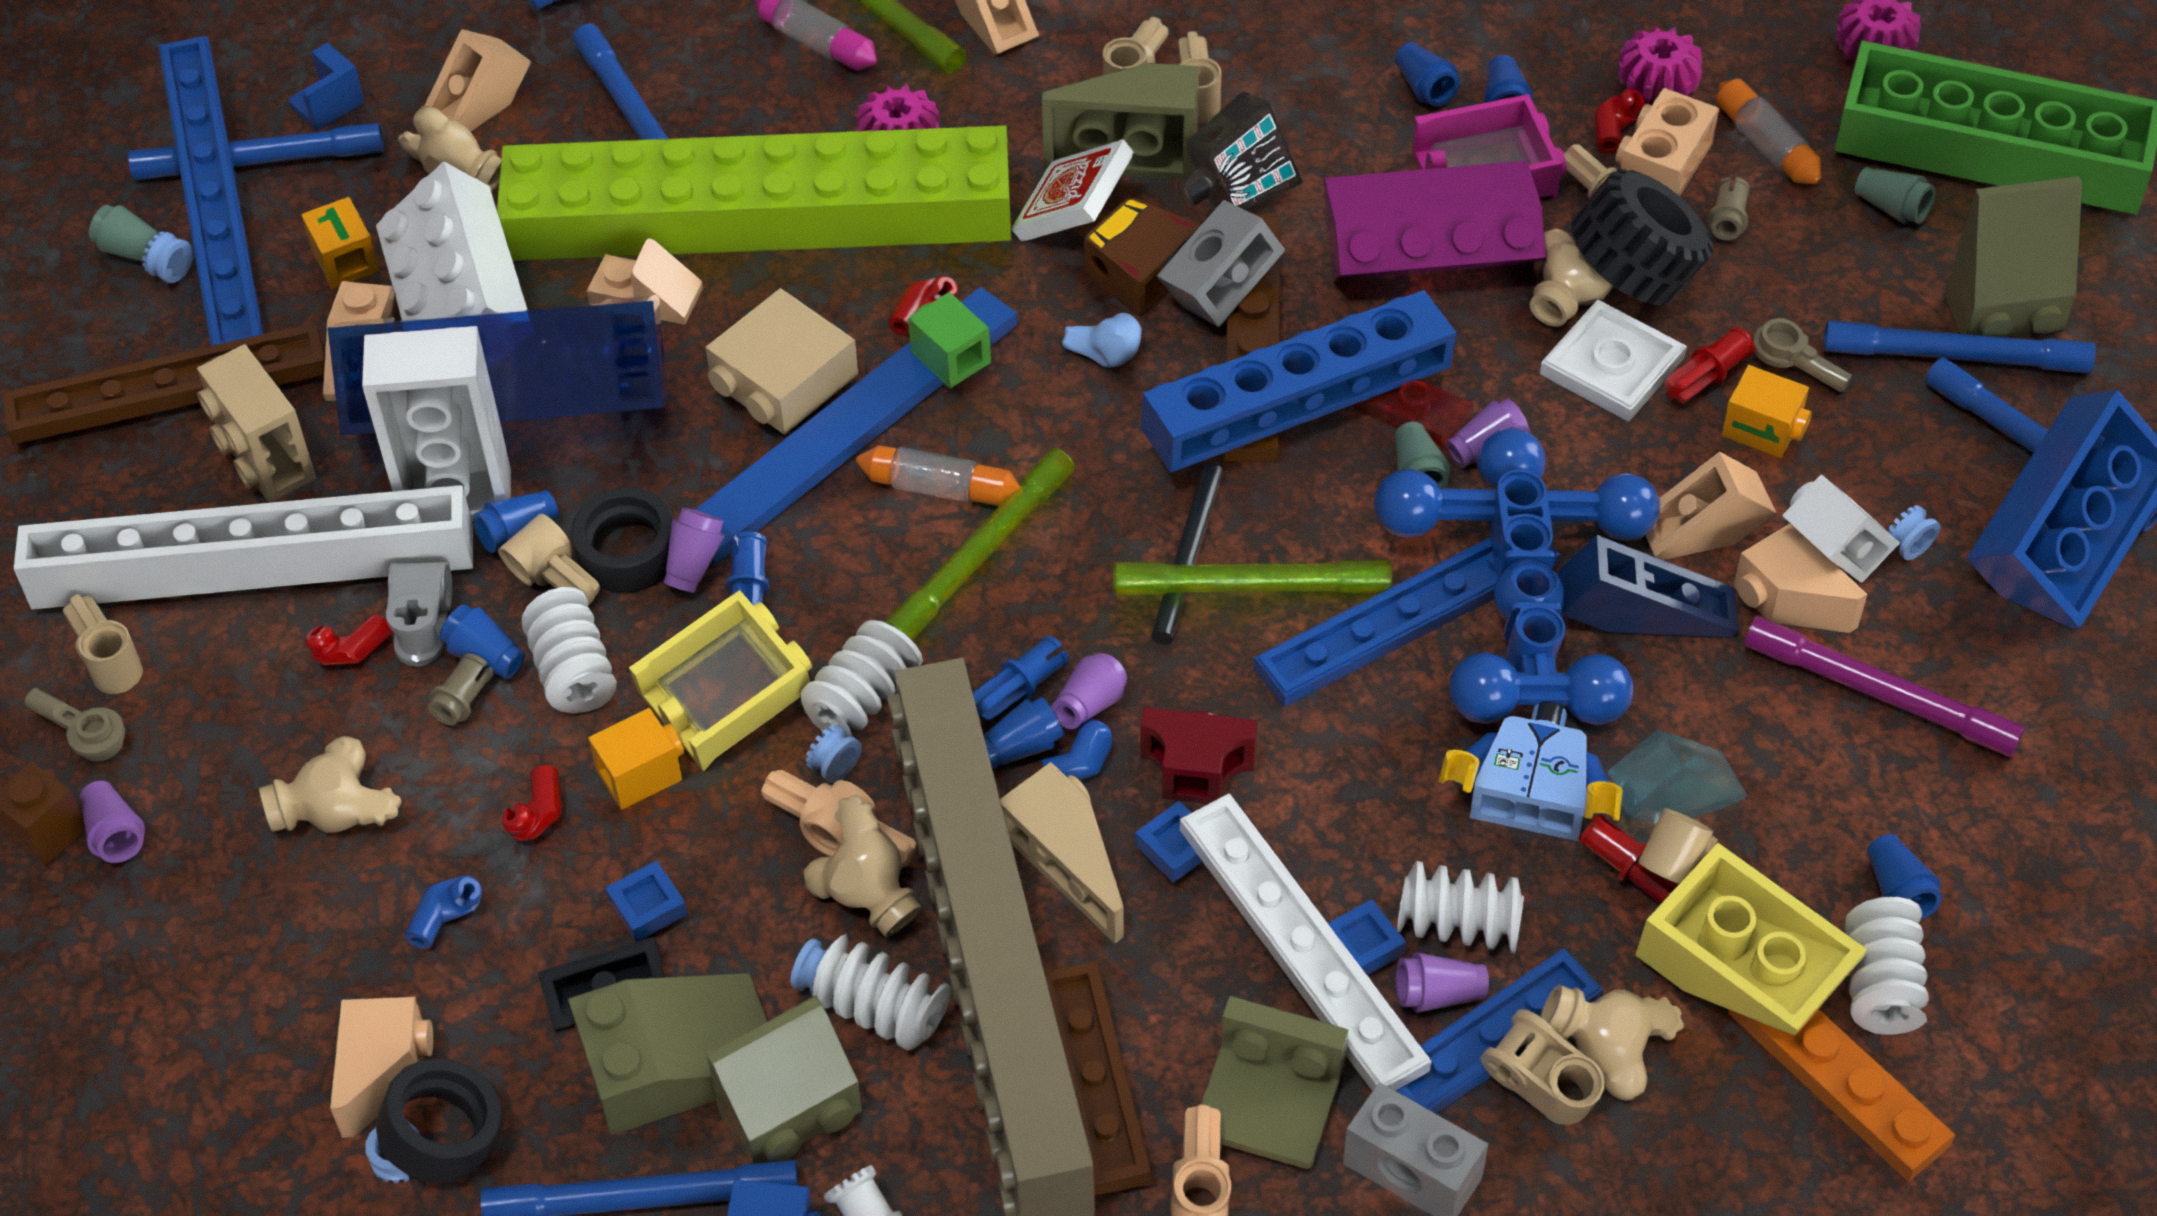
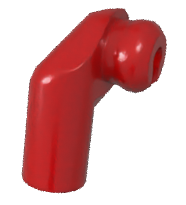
[1594,88,1645,154]
[888,275,958,336]
[305,613,393,665]
[502,765,562,841]

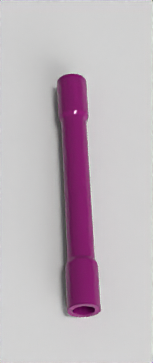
[1744,615,2025,758]

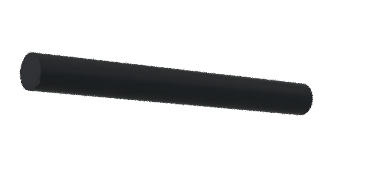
[1151,463,1224,645]

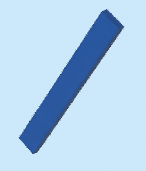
[158,35,264,346]
[695,287,1018,565]

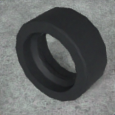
[571,488,674,593]
[375,1059,502,1183]

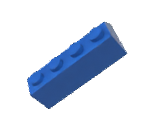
[1966,389,2157,629]

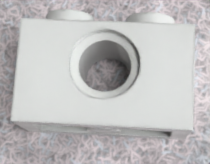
[1782,474,1900,583]

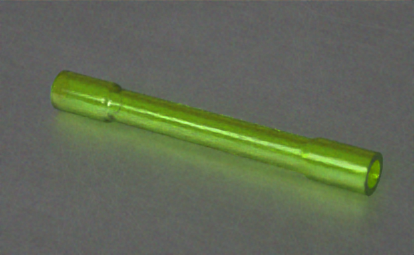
[857,0,967,74]
[884,448,1075,641]
[1113,560,1392,596]

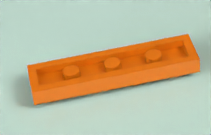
[1728,1009,1956,1182]

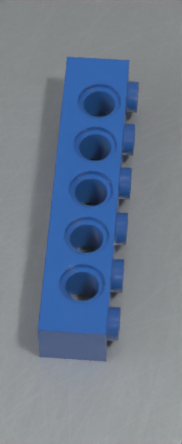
[1141,290,1457,473]

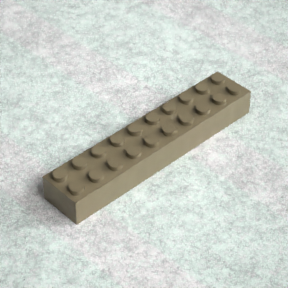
[887,657,1095,1216]

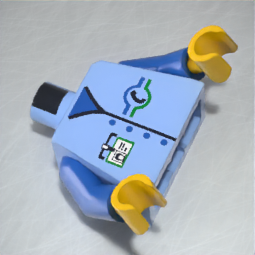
[1438,702,1623,841]

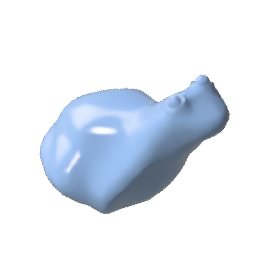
[1062,313,1142,368]

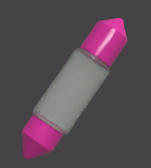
[754,0,877,71]

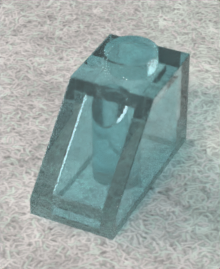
[1608,729,1748,824]

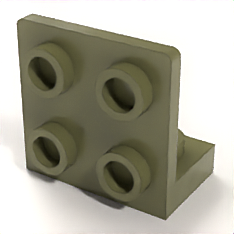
[1201,996,1349,1169]

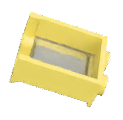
[629,590,812,771]

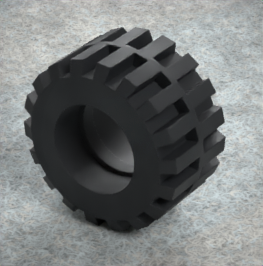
[1571,169,1714,306]

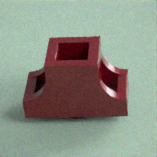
[1140,707,1258,804]

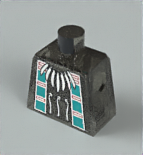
[1176,91,1303,210]

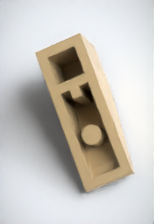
[1000,762,1124,944]

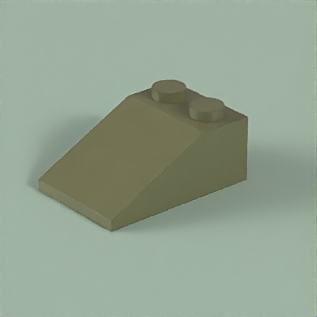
[1042,63,1199,181]
[1945,176,2082,338]
[568,973,767,1136]

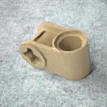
[1480,1009,1604,1125]

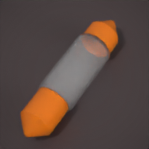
[1716,79,1821,184]
[856,445,1023,507]

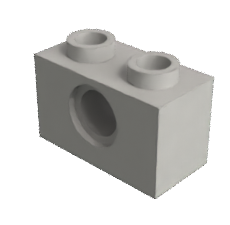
[1157,200,1285,327]
[1343,1082,1488,1216]

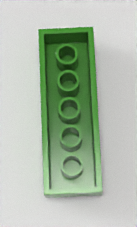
[1834,41,2157,215]

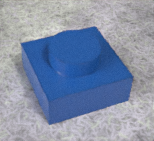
[1135,801,1202,883]
[605,860,688,942]
[1328,899,1406,975]

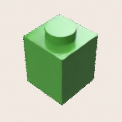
[908,292,991,388]

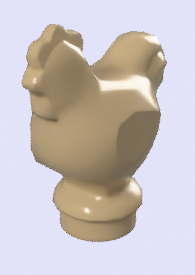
[398,106,502,193]
[1530,228,1613,327]
[259,736,402,832]
[804,795,922,938]
[1540,984,1684,1101]

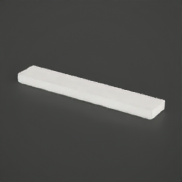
[1179,793,1431,1092]

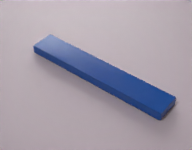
[1253,538,1560,707]

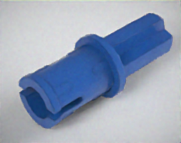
[725,531,770,640]
[972,636,1069,721]

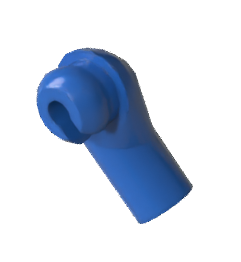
[1040,719,1112,780]
[404,875,483,949]

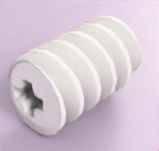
[522,587,617,714]
[801,620,923,737]
[1397,861,1524,953]
[1844,897,1929,1035]
[813,934,952,1050]

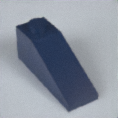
[1559,535,1739,638]

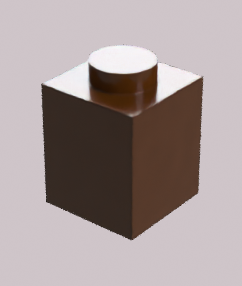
[0,761,85,867]

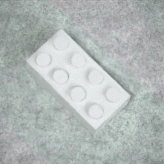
[376,161,534,372]
[362,326,511,521]

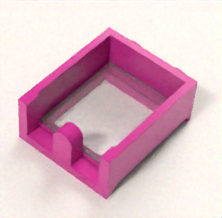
[1412,94,1566,200]

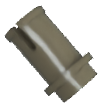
[1707,177,1750,240]
[428,653,493,726]

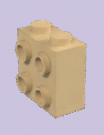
[705,288,859,435]
[197,344,317,503]

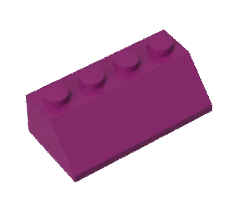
[1323,160,1546,281]

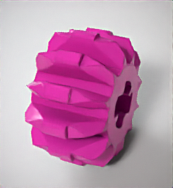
[1835,0,1921,62]
[1618,25,1703,104]
[857,84,940,131]

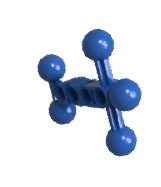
[1374,427,1660,726]

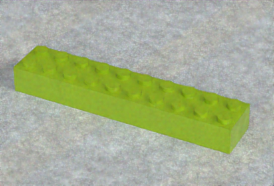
[497,126,1011,261]

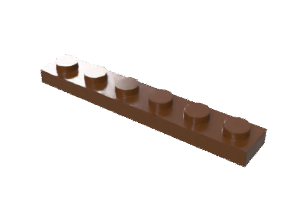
[1224,214,1280,462]
[2,322,325,444]

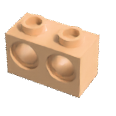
[1615,88,1719,196]

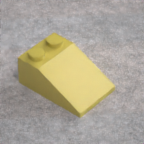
[1636,843,1867,1036]

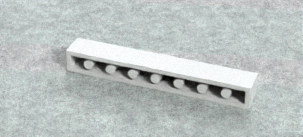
[14,485,473,610]

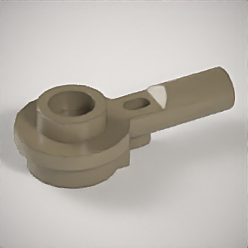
[1753,318,1853,393]
[25,688,126,762]

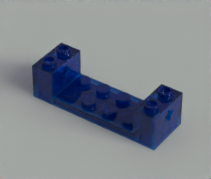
[328,295,669,436]

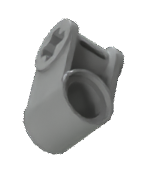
[386,562,452,667]

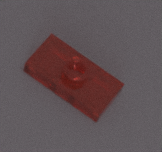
[1354,380,1474,450]

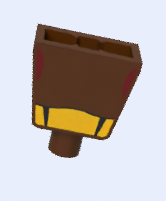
[1074,198,1201,317]

